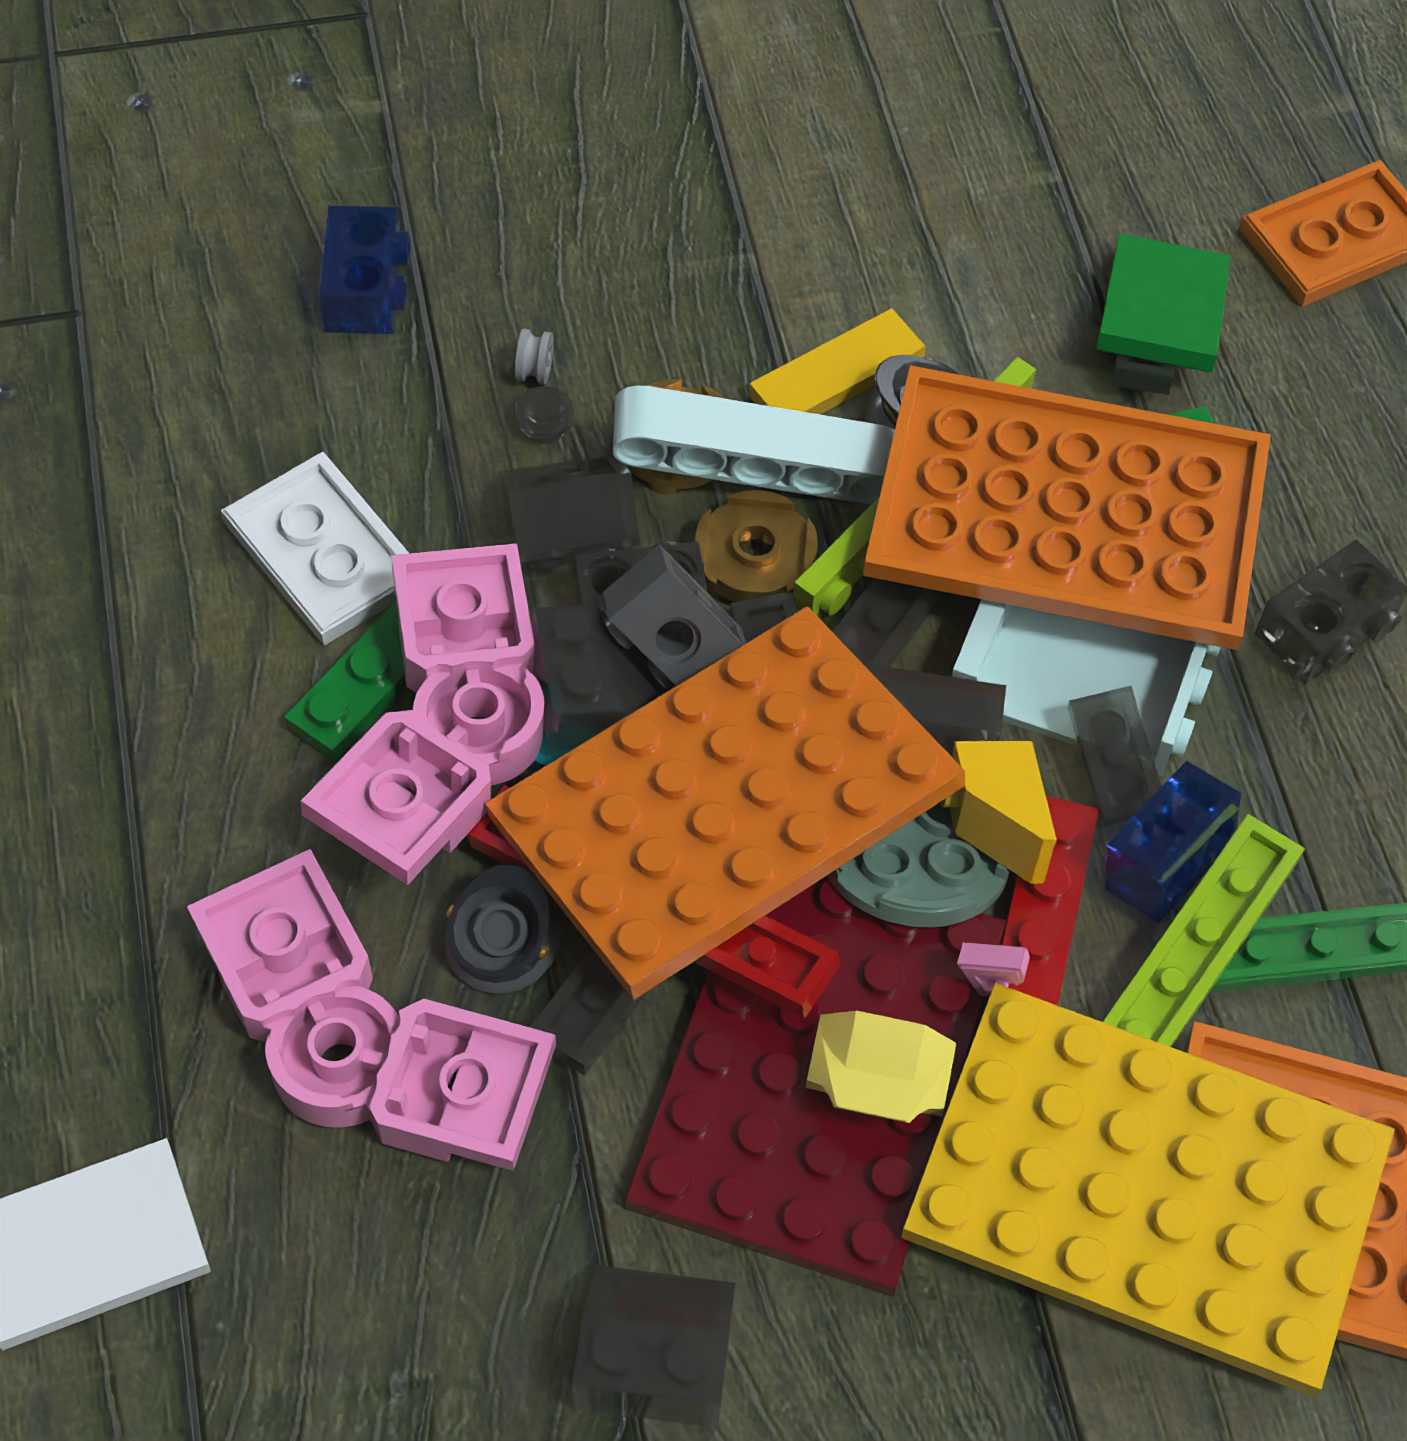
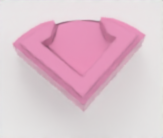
[957,942,1030,996]

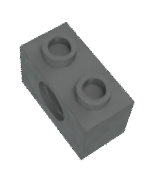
[603,544,746,690]

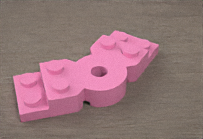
[301,544,544,885]
[187,849,556,1171]

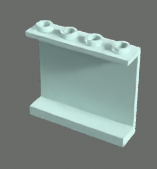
[946,599,1221,776]

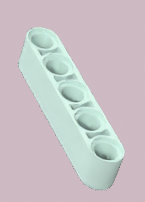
[613,385,895,504]

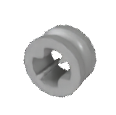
[515,328,554,385]

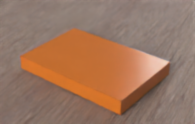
[1239,160,1407,307]

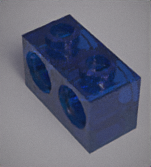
[318,205,411,334]
[1105,761,1241,923]

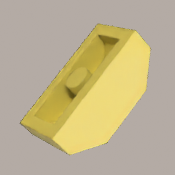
[806,1011,956,1123]

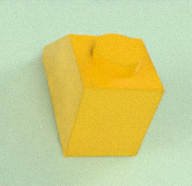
[939,741,1057,884]

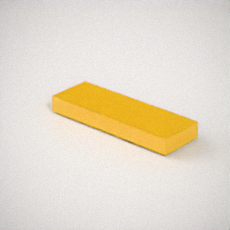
[749,308,926,415]

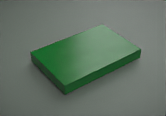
[1096,233,1231,373]

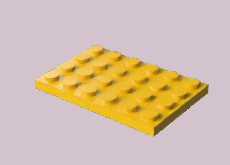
[901,983,1395,1397]

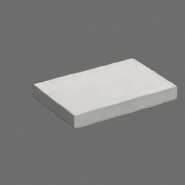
[221,452,409,646]
[0,1138,211,1351]

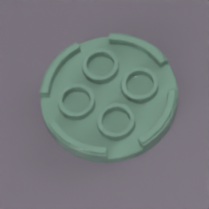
[826,803,1010,927]

